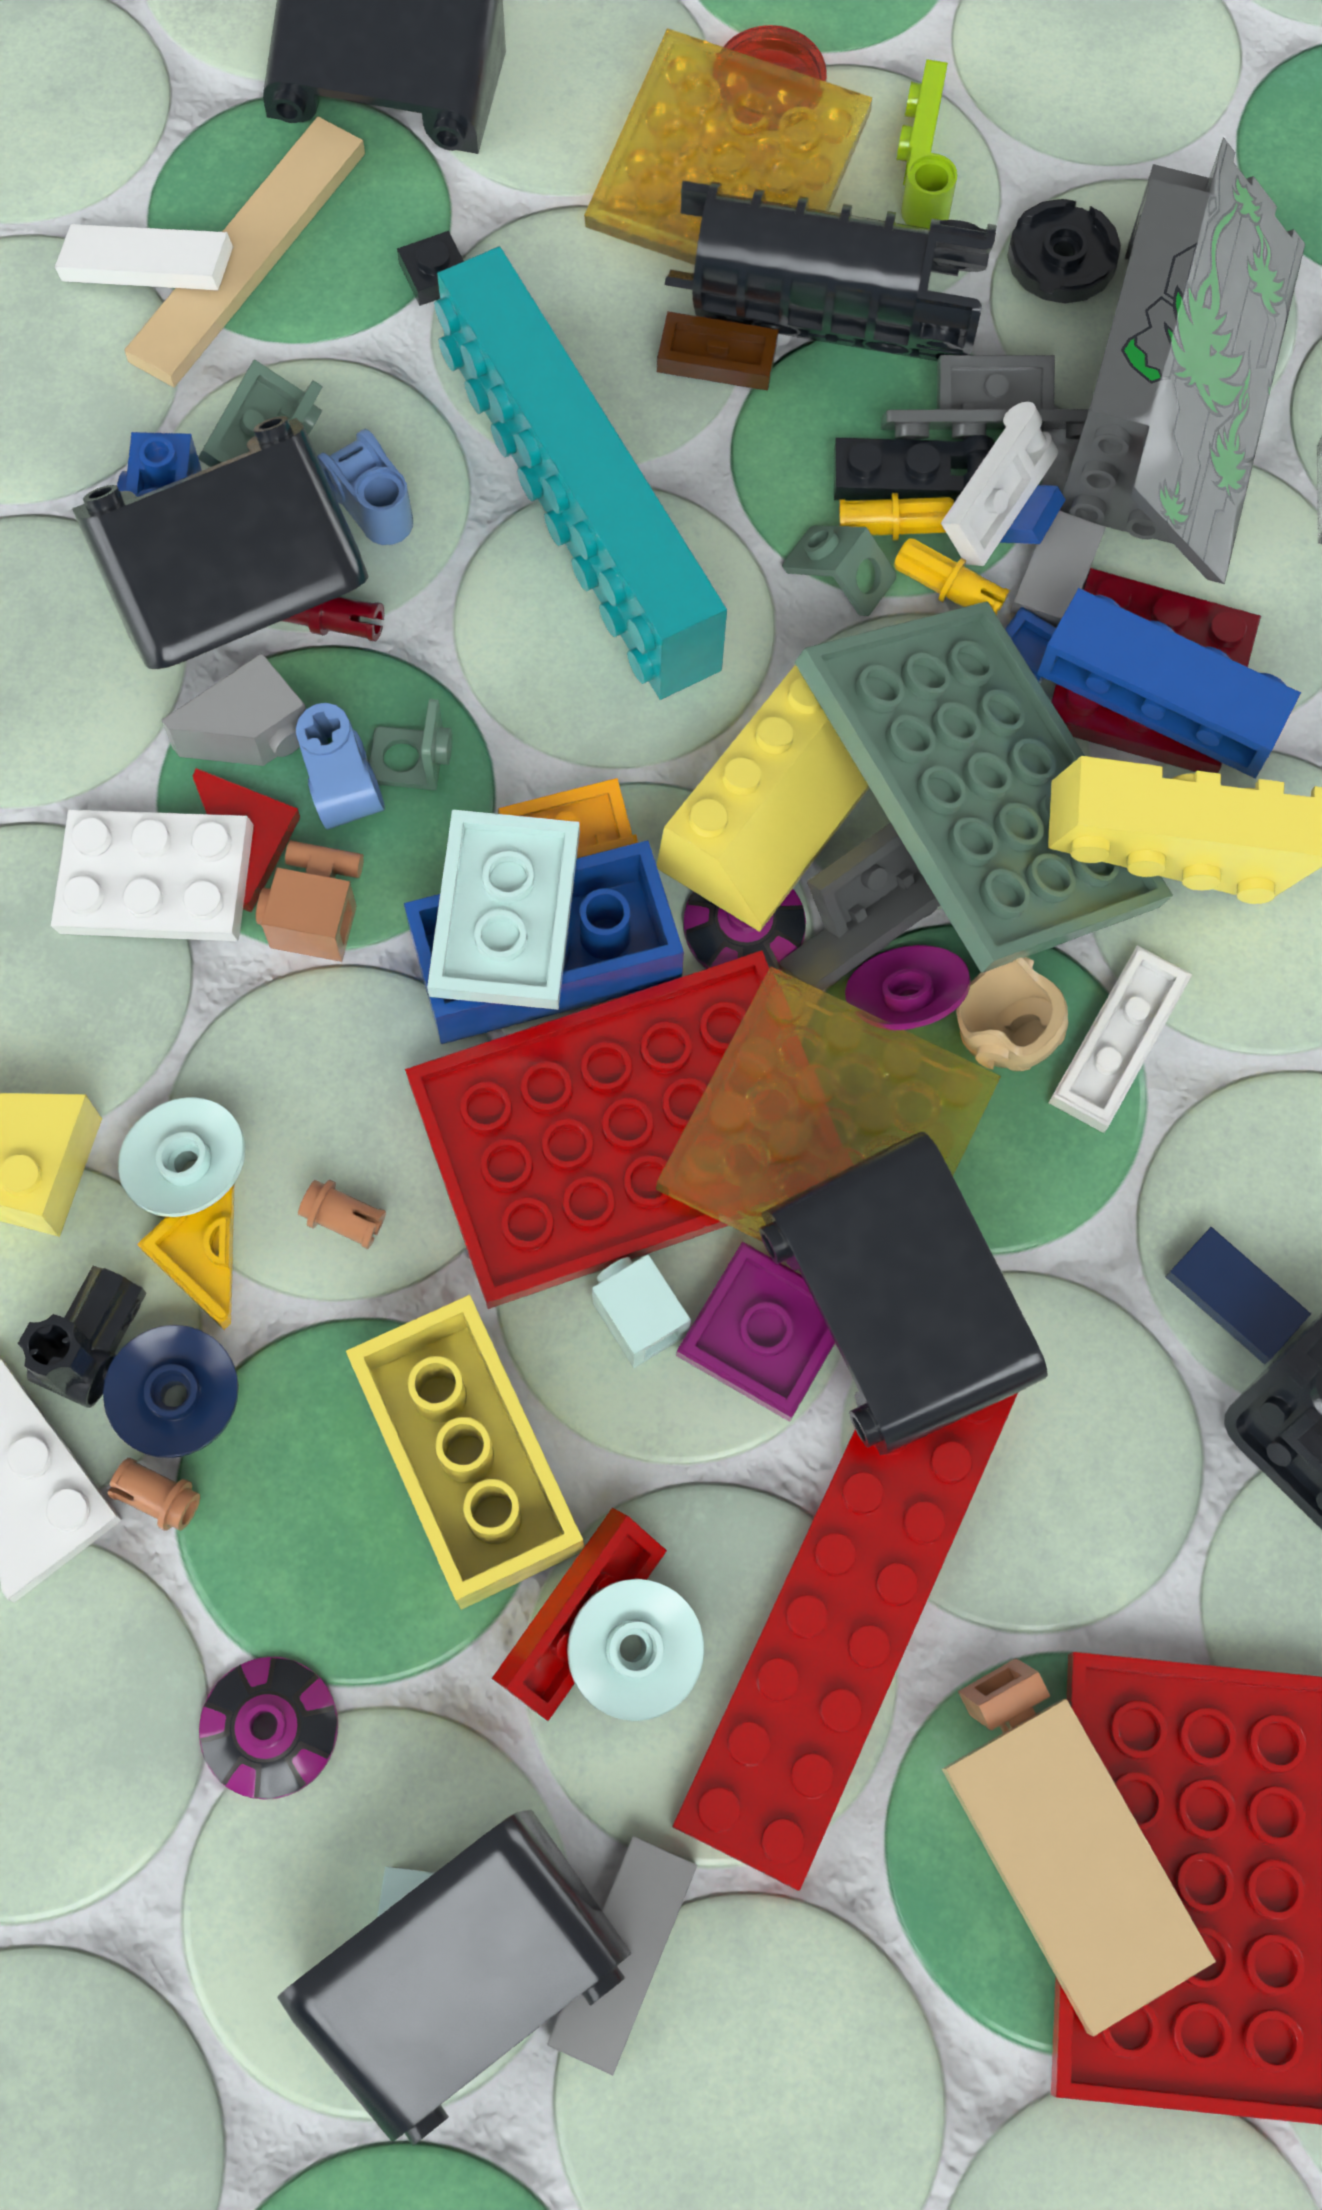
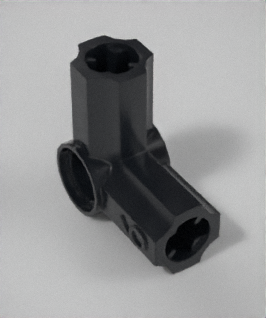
[18,1265,147,1408]

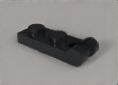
[834,435,995,503]

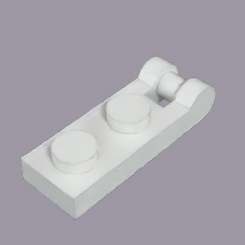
[941,401,1058,566]

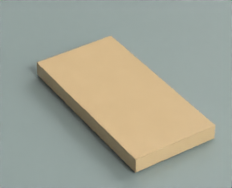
[942,1699,1216,2037]

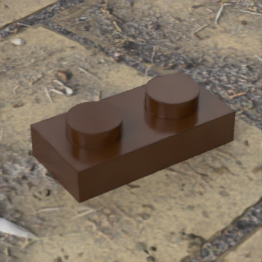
[657,311,779,391]

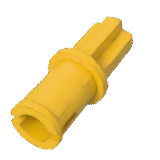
[839,493,954,541]
[894,538,1010,616]

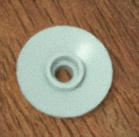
[118,1097,245,1217]
[567,1579,704,1721]

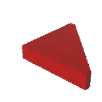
[192,768,300,912]

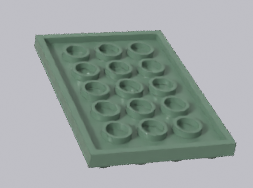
[794,601,1173,973]

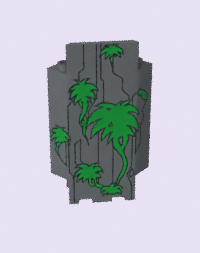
[1060,137,1305,584]

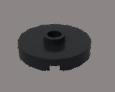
[1007,199,1121,304]

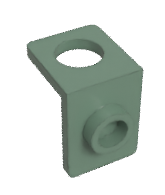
[782,525,896,616]
[370,699,452,790]

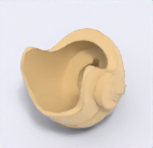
[956,957,1069,1071]

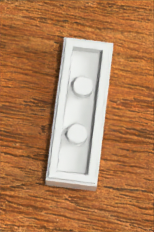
[55,224,233,290]
[1049,945,1192,1133]

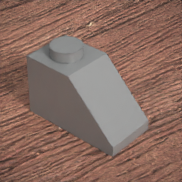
[162,653,306,766]

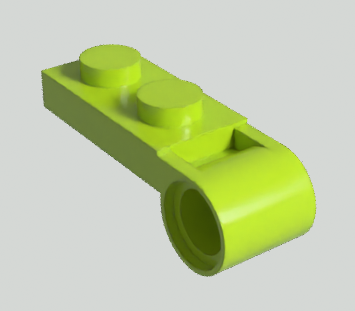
[896,59,958,229]

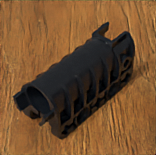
[664,180,997,361]

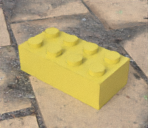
[346,1295,584,1610]

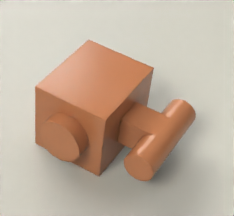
[256,840,364,962]

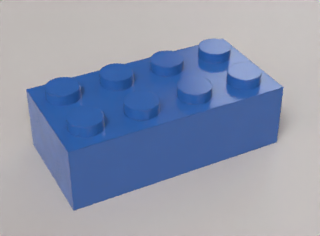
[404,840,684,1044]

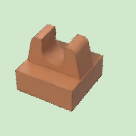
[958,1658,1050,1733]

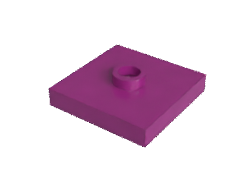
[676,1241,835,1422]

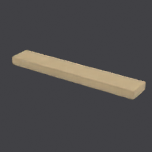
[124,117,365,388]

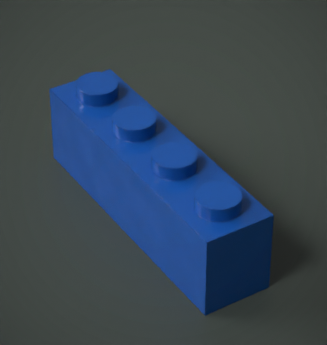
[1037,588,1301,779]

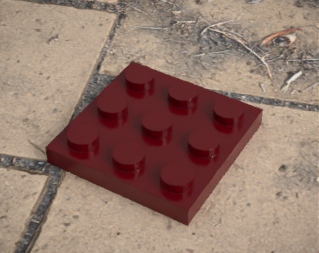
[1051,568,1261,773]

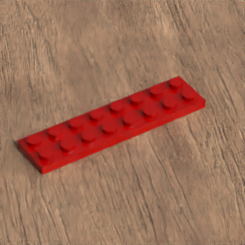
[672,1392,1019,1891]

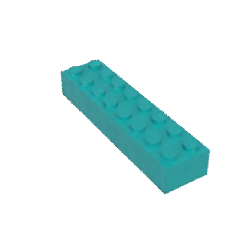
[434,246,727,700]

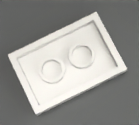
[51,810,254,941]

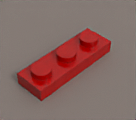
[491,1508,667,1721]

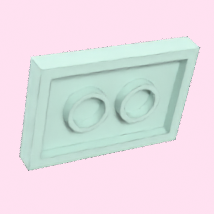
[427,810,580,1010]

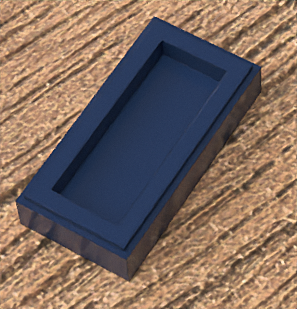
[1165,1227,1311,1365]

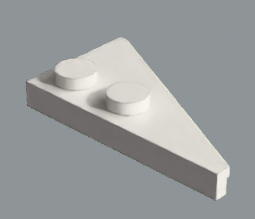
[0,1355,122,1603]

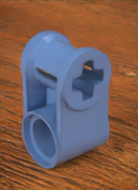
[317,428,413,545]
[296,703,385,830]

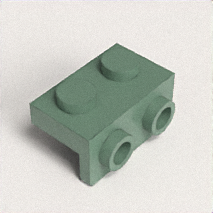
[198,359,323,467]

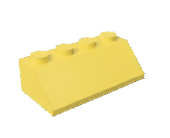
[656,664,869,932]

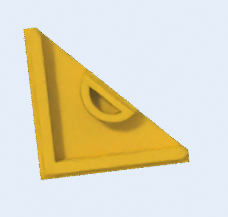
[137,1184,234,1330]

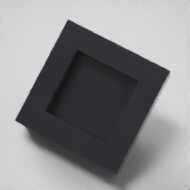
[397,231,464,306]

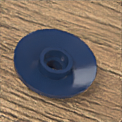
[103,1325,239,1458]

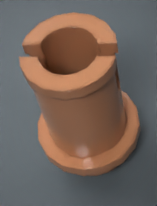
[298,1180,386,1249]
[107,1458,200,1531]

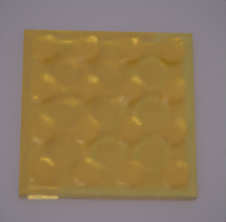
[584,28,873,265]
[656,967,1001,1242]

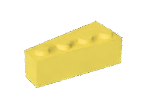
[1048,756,1322,904]
[0,1093,102,1237]

